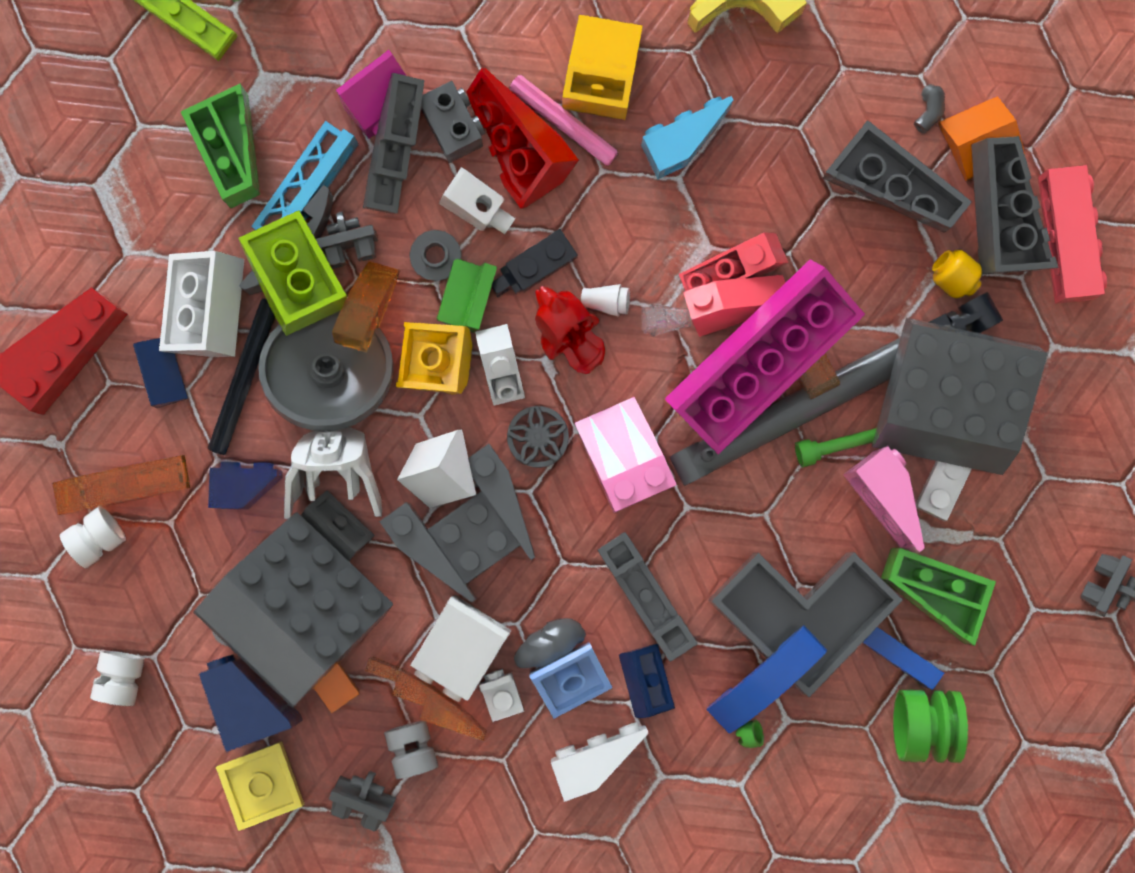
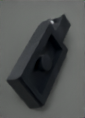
[491,229,578,298]

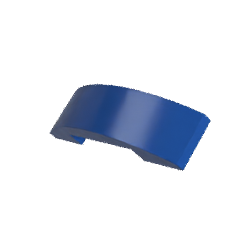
[706,625,827,734]

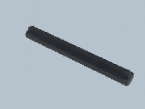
[208,298,275,455]

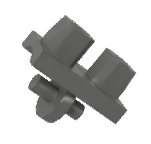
[316,211,378,269]
[1081,554,1135,617]
[329,771,396,831]

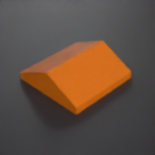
[938,96,1025,181]

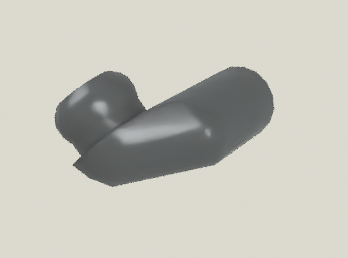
[914,84,945,134]

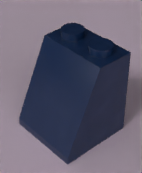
[198,654,303,752]

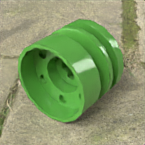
[893,690,968,763]

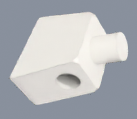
[439,167,515,235]

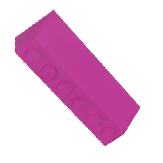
[665,259,866,455]

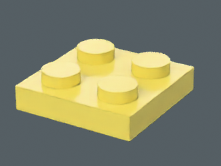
[216,741,305,831]

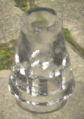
[641,304,691,337]

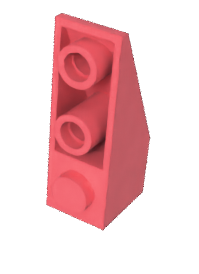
[679,232,788,291]

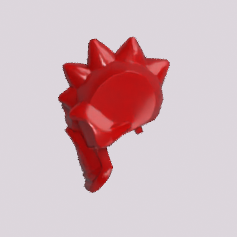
[535,286,605,374]

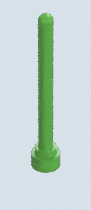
[795,428,877,468]

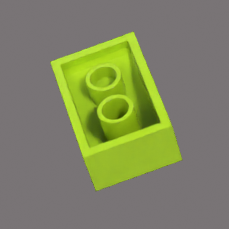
[238,210,347,336]

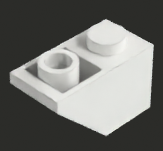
[475,324,525,406]

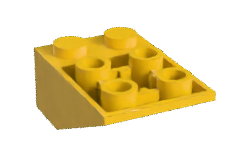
[562,15,642,120]

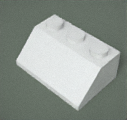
[159,251,245,357]

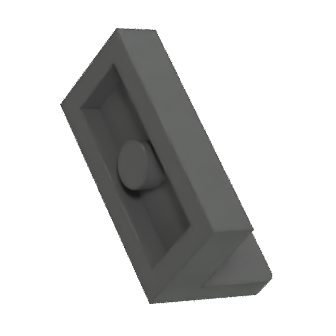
[301,491,375,562]

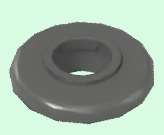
[410,230,461,281]

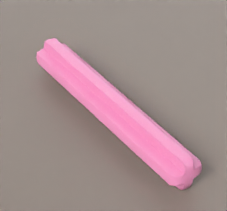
[510,75,618,166]

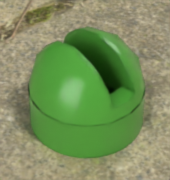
[736,720,764,748]

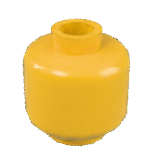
[932,250,982,298]

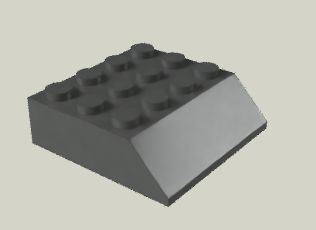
[872,318,1048,475]
[193,512,393,708]

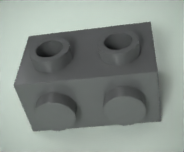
[421,81,485,163]

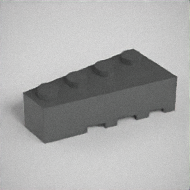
[822,120,972,233]
[972,136,1059,275]

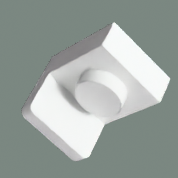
[479,669,524,722]

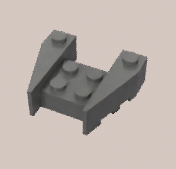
[379,444,535,603]

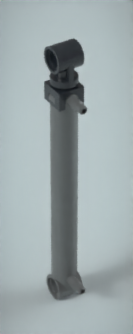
[669,292,1004,486]

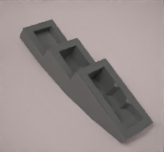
[363,73,425,214]

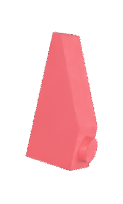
[683,275,786,337]

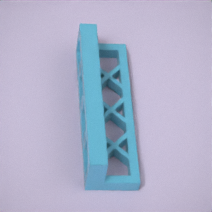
[251,121,359,230]

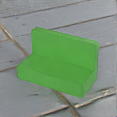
[437,259,497,332]

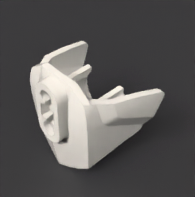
[284,427,382,519]

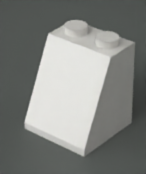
[410,595,511,702]

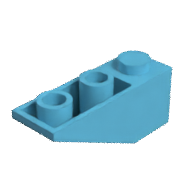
[641,96,733,180]

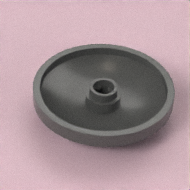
[258,308,393,431]

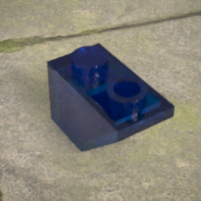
[208,462,283,510]

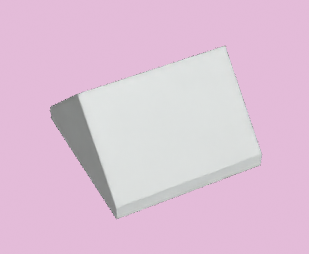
[397,429,476,508]

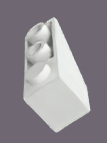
[551,722,648,802]

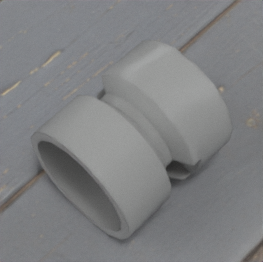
[384,720,438,779]

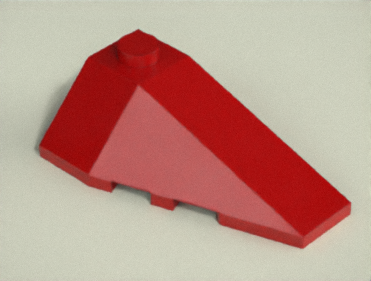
[466,68,579,209]

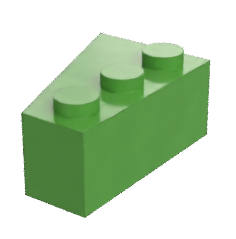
[180,83,260,208]
[881,548,996,646]

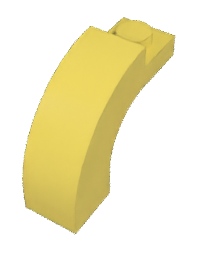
[688,0,807,33]

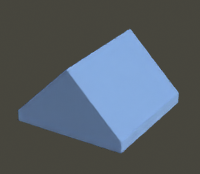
[529,642,613,718]

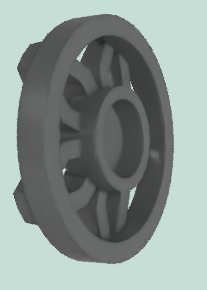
[507,406,569,468]

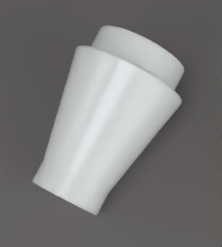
[581,284,630,317]

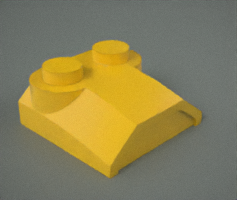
[396,322,473,395]

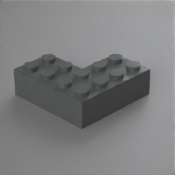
[708,552,903,697]

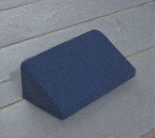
[133,338,189,408]
[619,644,675,718]

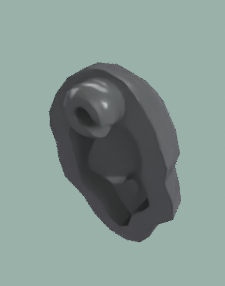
[514,618,586,668]

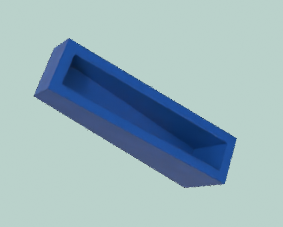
[862,627,944,690]

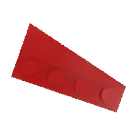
[0,287,128,415]

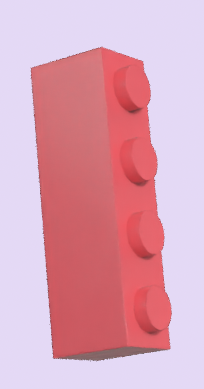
[1038,165,1107,304]

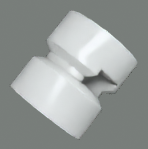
[60,506,126,568]
[90,650,145,706]

